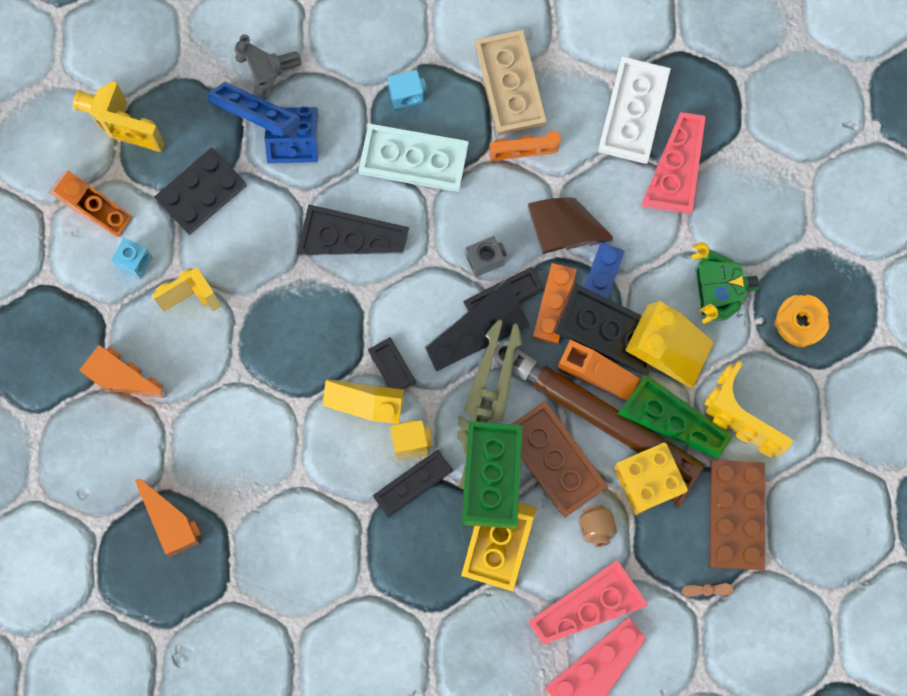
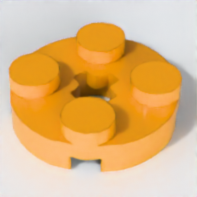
[775,295,829,348]

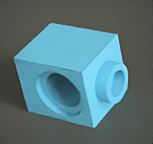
[387,70,427,109]
[112,237,152,279]

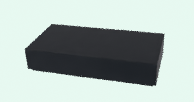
[368,337,416,390]

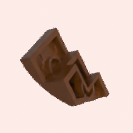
[527,198,613,254]

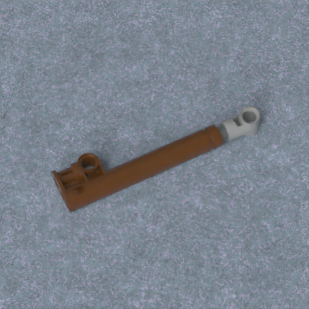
[494,341,705,509]

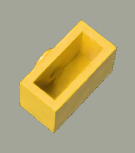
[390,420,432,461]

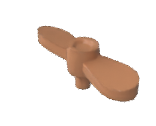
[682,583,733,597]

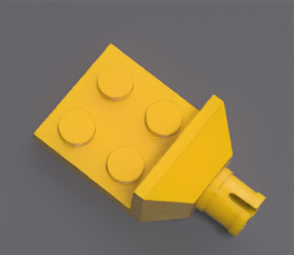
[73,81,165,153]

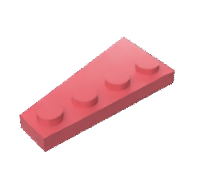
[641,112,706,215]
[528,560,649,645]
[545,617,646,696]

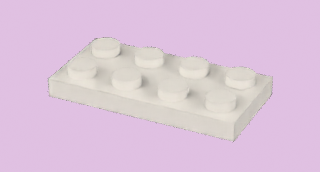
[598,57,671,164]

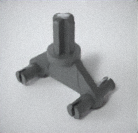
[234,34,301,100]

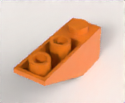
[48,170,132,237]
[557,340,640,401]
[79,345,166,398]

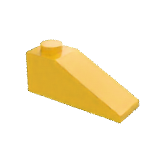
[323,379,405,424]

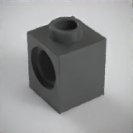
[465,236,507,277]

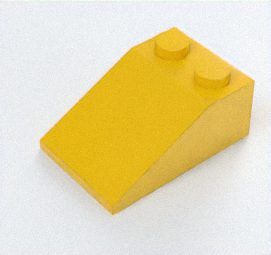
[626,301,714,388]
[461,502,538,591]

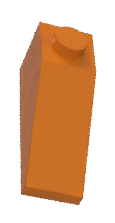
[135,478,201,557]

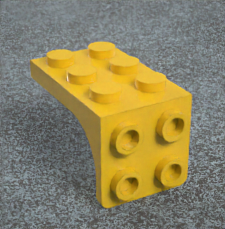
[704,360,794,458]

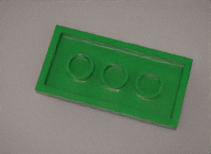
[461,421,522,529]

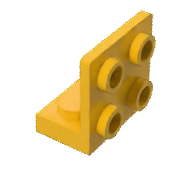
[152,267,221,312]
[613,443,688,516]

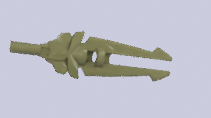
[457,320,522,489]

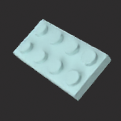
[359,124,469,192]

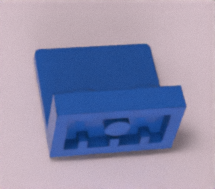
[264,106,318,163]

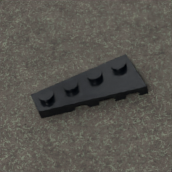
[297,204,409,255]

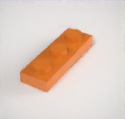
[533,263,577,345]

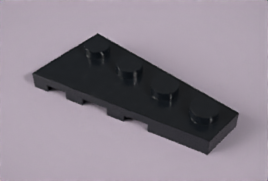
[424,279,530,371]

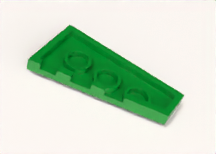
[618,375,733,459]

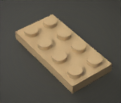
[474,30,547,136]

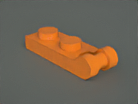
[489,131,561,161]

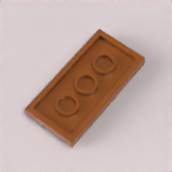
[512,401,608,519]
[709,460,765,571]

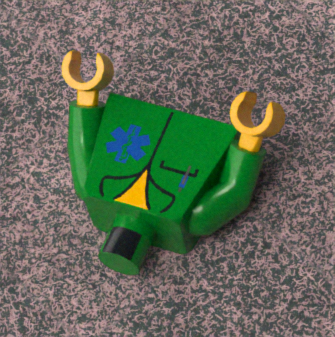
[691,242,759,324]

